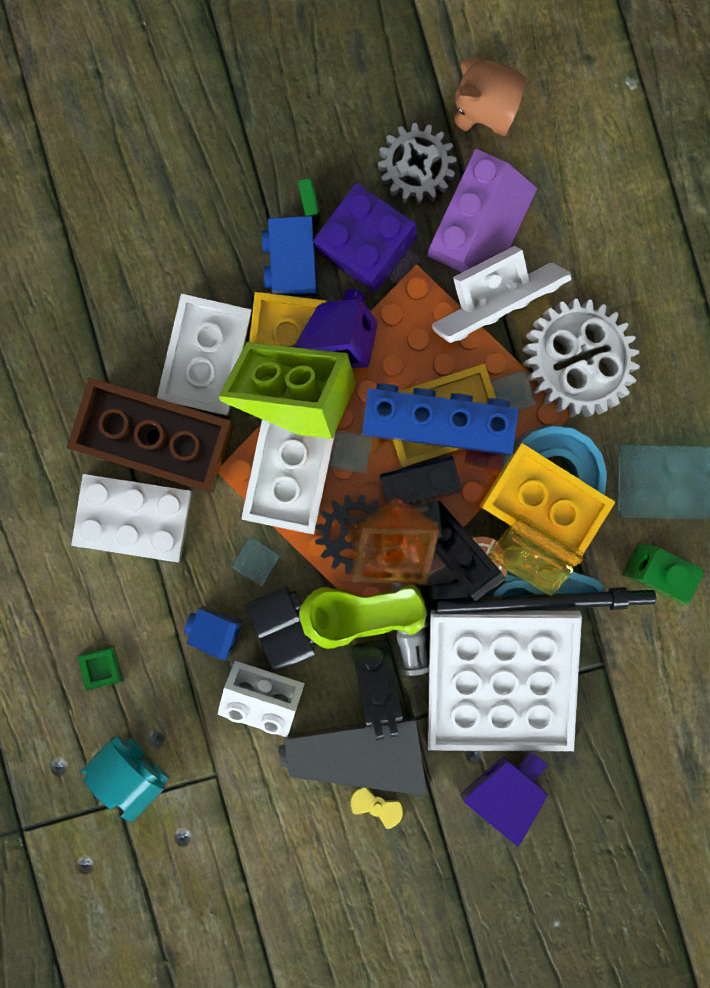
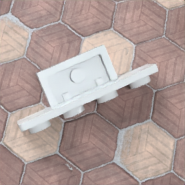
[432,246,572,343]

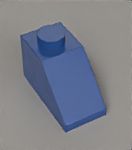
[184,607,243,660]

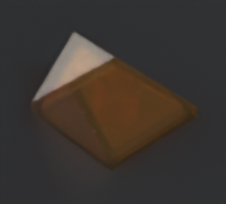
[352,497,439,584]

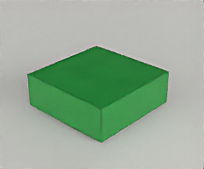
[298,178,320,223]
[77,646,123,691]

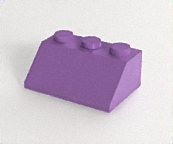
[427,148,537,273]

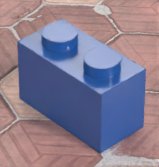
[262,216,317,297]

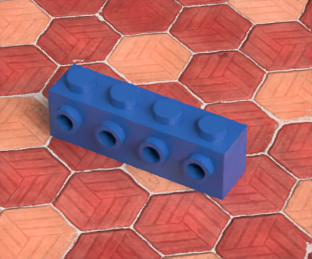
[362,383,519,455]

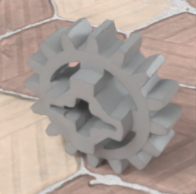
[378,123,456,205]

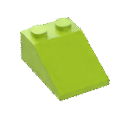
[219,342,357,439]

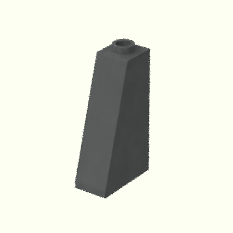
[279,716,427,795]

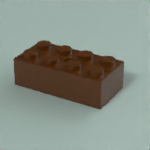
[67,377,235,493]

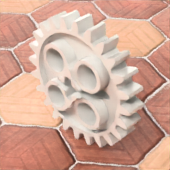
[522,299,640,418]

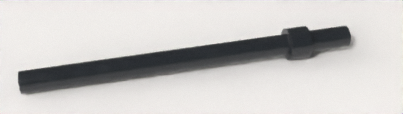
[435,587,656,614]

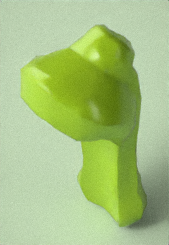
[299,584,426,649]

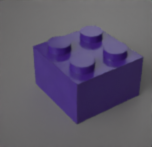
[313,182,418,293]

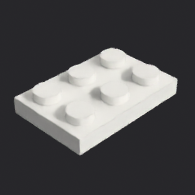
[157,294,253,417]
[241,419,336,534]
[71,474,192,562]

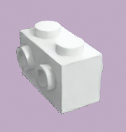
[217,661,305,737]

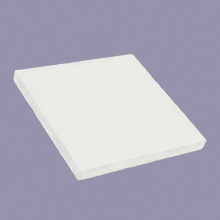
[427,610,582,751]

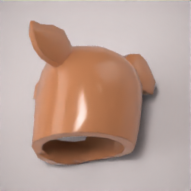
[453,58,526,138]

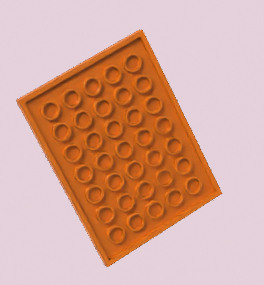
[219,264,570,597]

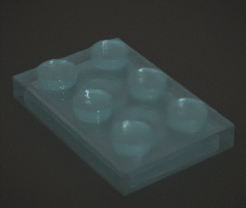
[618,445,710,519]

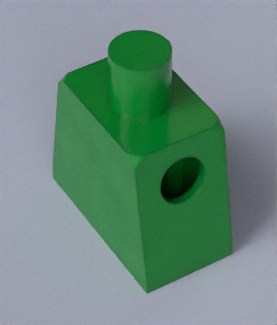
[622,543,705,606]

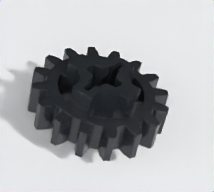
[315,495,395,574]

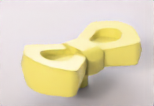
[350,787,403,829]

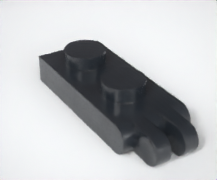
[352,639,403,740]

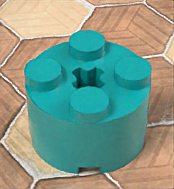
[80,736,170,822]

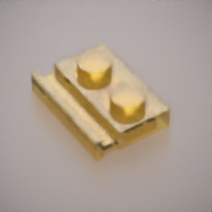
[489,514,583,596]

